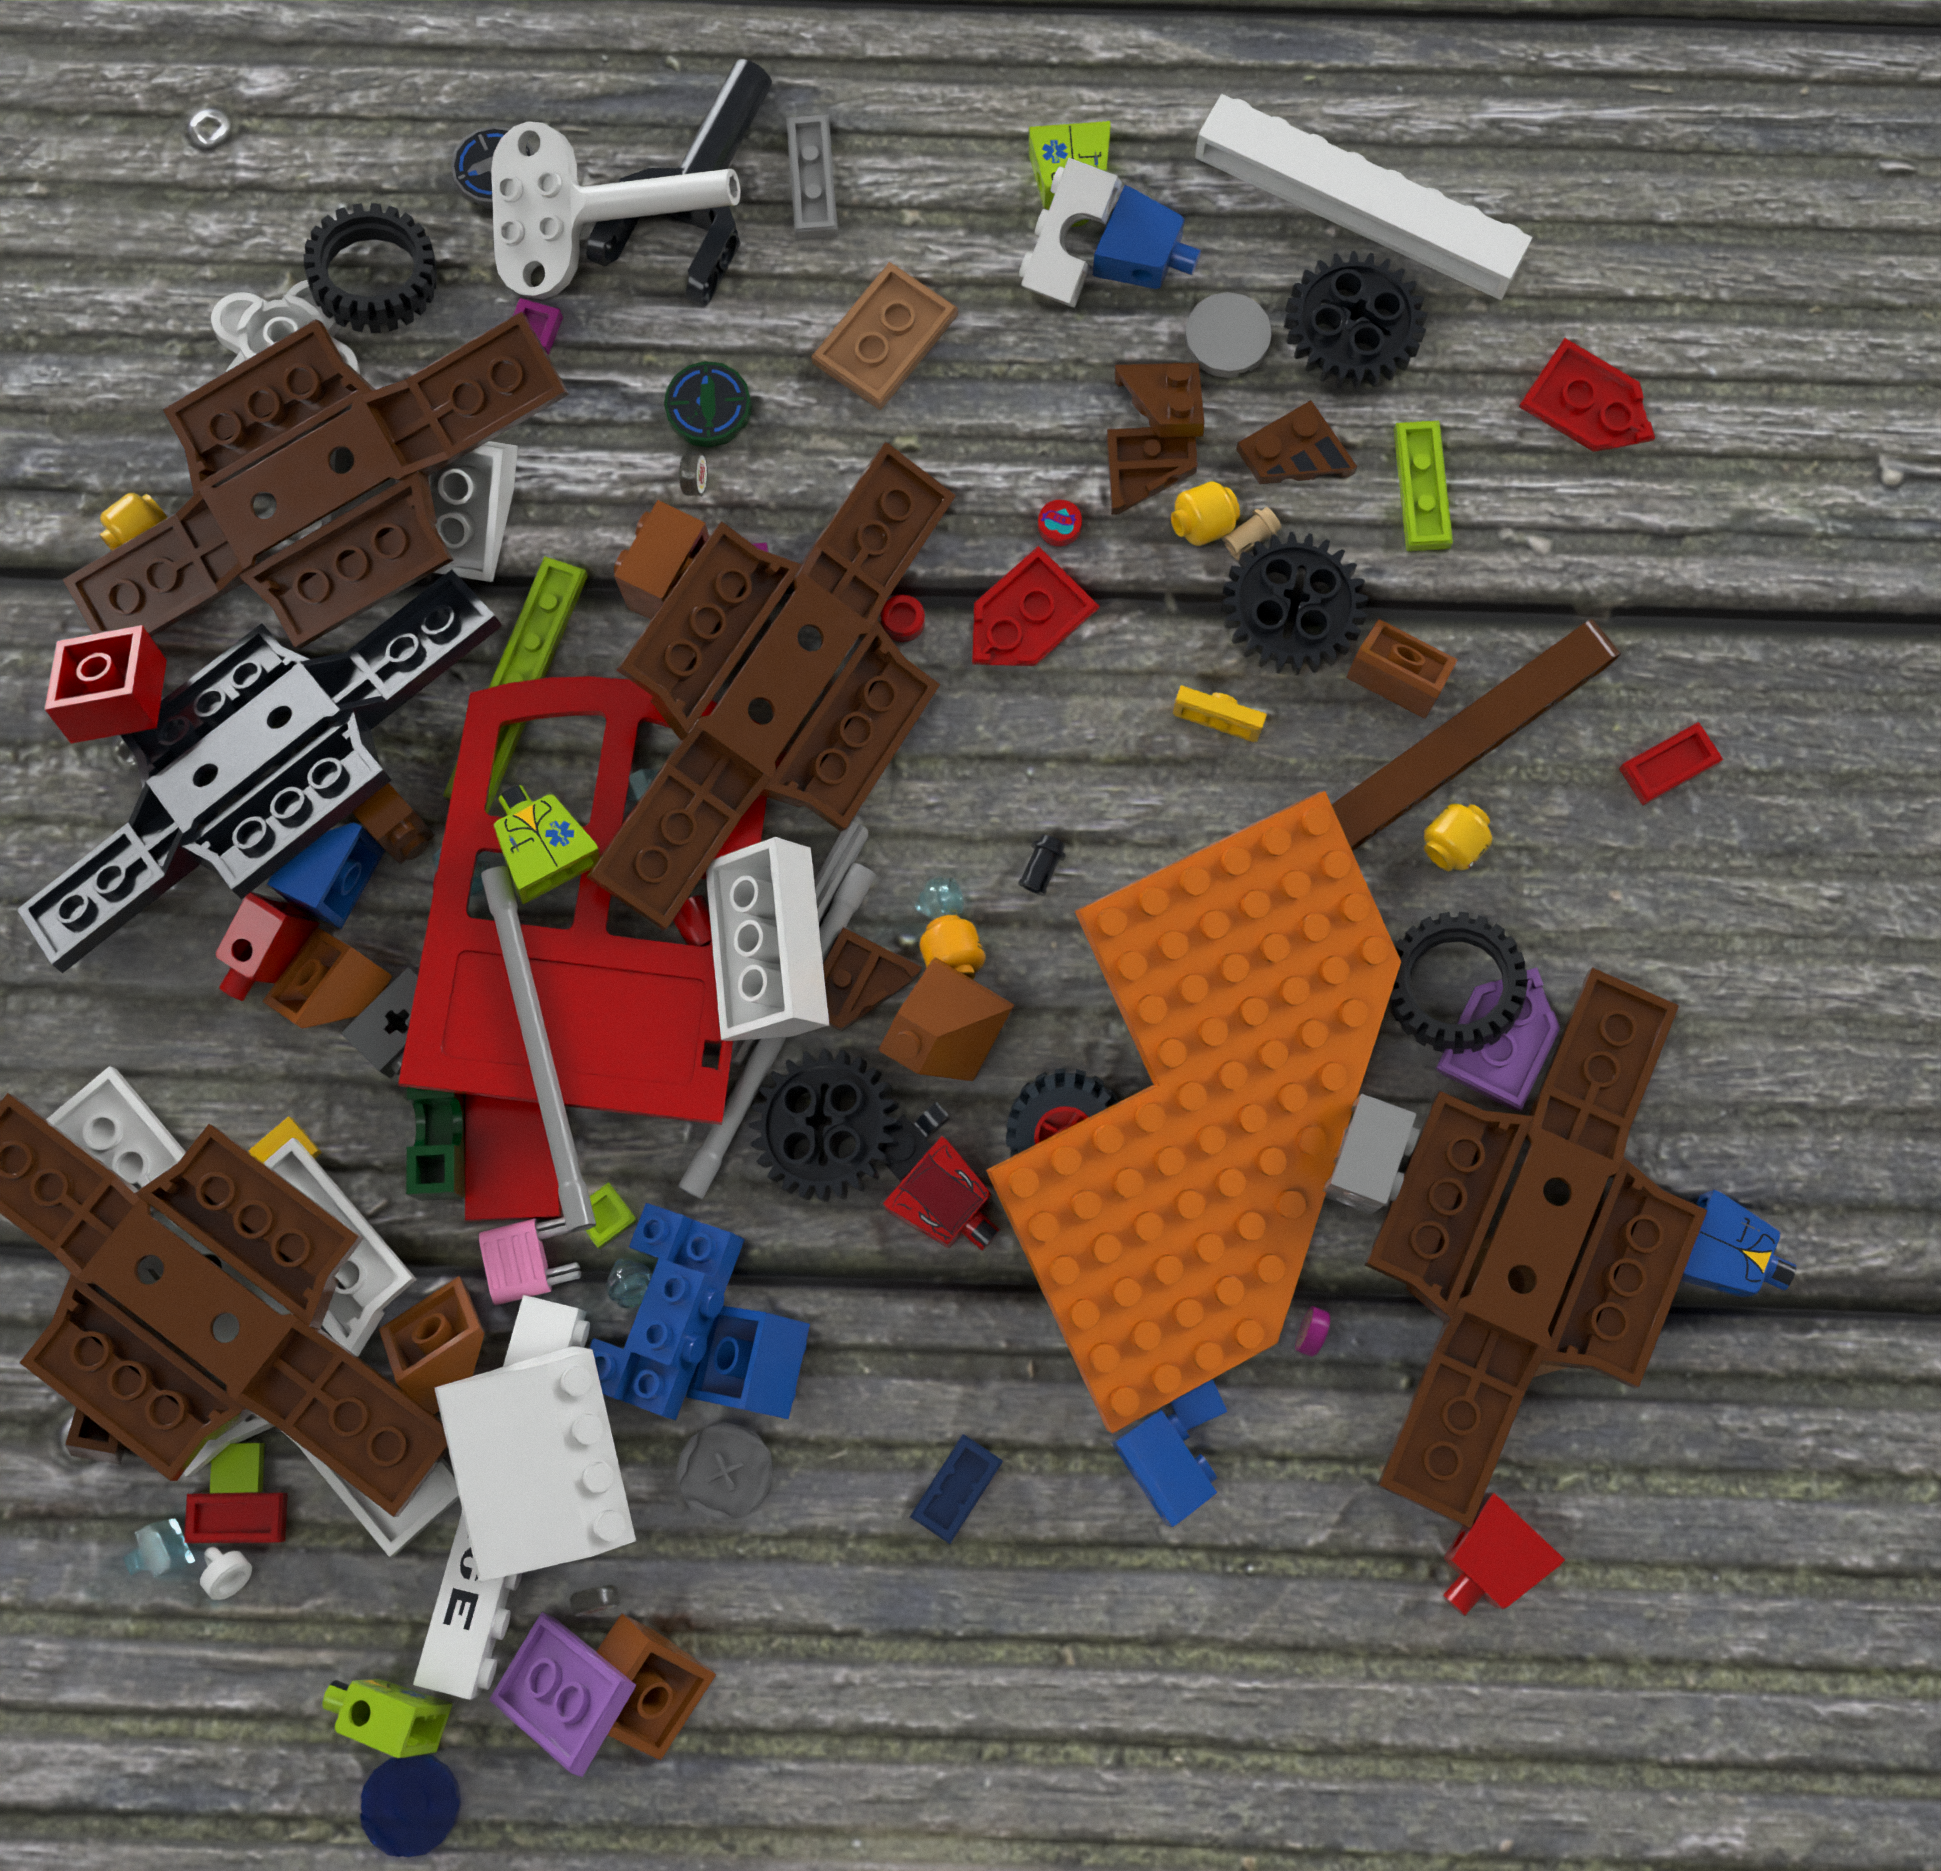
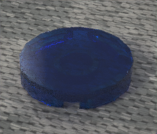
[360,1754,462,1857]

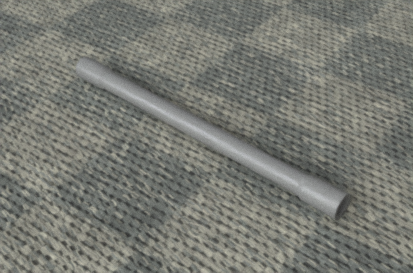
[678,863,876,1200]
[481,866,596,1233]

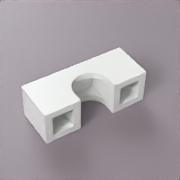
[1019,158,1122,308]

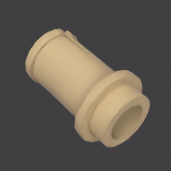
[1222,507,1281,560]

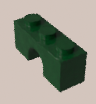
[406,1087,466,1201]

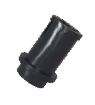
[1018,834,1066,896]

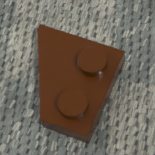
[1115,363,1204,437]
[823,927,922,1032]

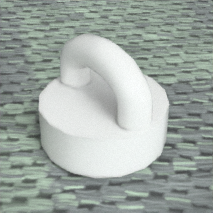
[200,1547,252,1600]

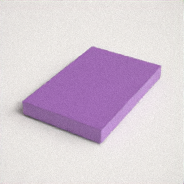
[489,1612,636,1777]

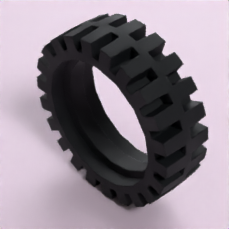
[303,203,437,333]
[1388,912,1527,1054]

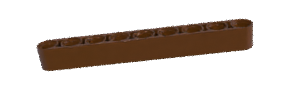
[1331,619,1621,852]

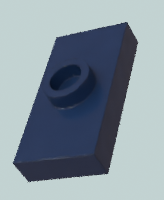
[910,1434,1003,1544]

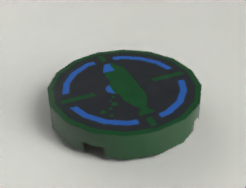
[664,361,752,448]

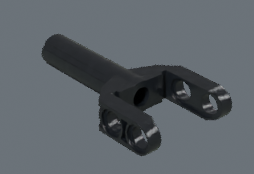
[586,59,772,306]

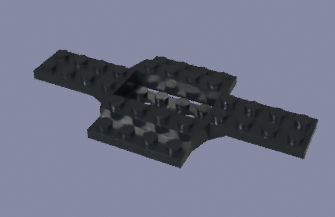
[17,569,502,973]

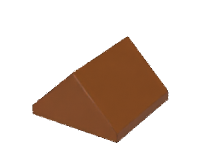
[1346,619,1458,719]

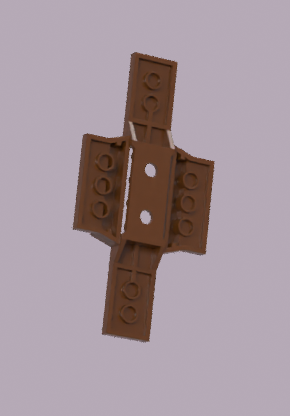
[63,312,569,649]
[587,442,956,930]
[1364,967,1708,1528]
[0,1093,449,1517]

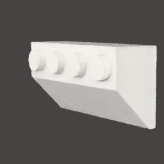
[706,837,829,1041]

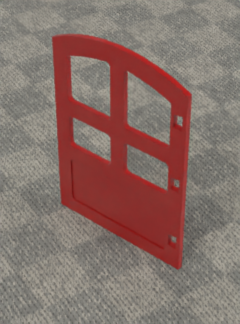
[398,676,767,1125]

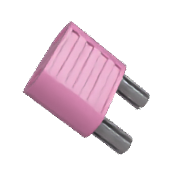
[479,1217,581,1306]

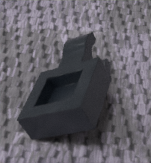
[883,1101,951,1182]

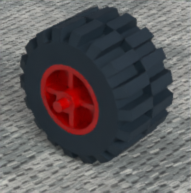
[1006,1068,1118,1158]

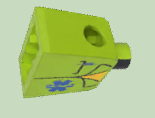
[1028,121,1111,227]
[494,785,600,905]
[322,1679,453,1758]

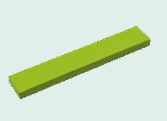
[443,556,588,814]

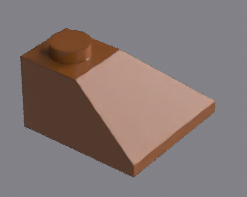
[262,927,393,1029]
[878,957,1015,1082]
[379,1276,485,1415]

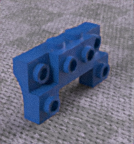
[589,1203,745,1421]

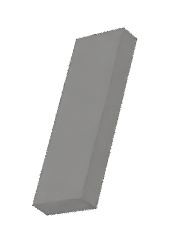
[786,114,838,240]

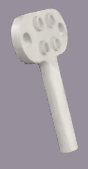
[491,121,740,299]

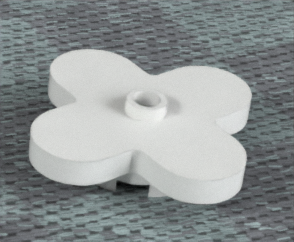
[211,280,360,374]

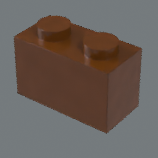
[352,783,435,864]

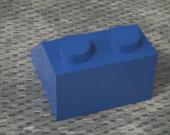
[267,822,385,929]
[686,1306,810,1419]
[1111,1409,1218,1527]

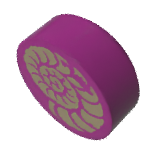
[1295,1306,1331,1357]

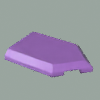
[1435,967,1560,1111]

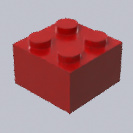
[44,625,167,744]

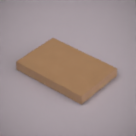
[811,262,958,411]

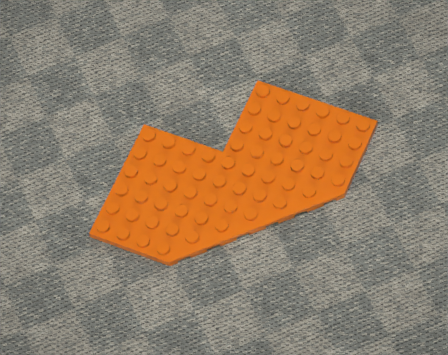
[986,791,1401,1434]

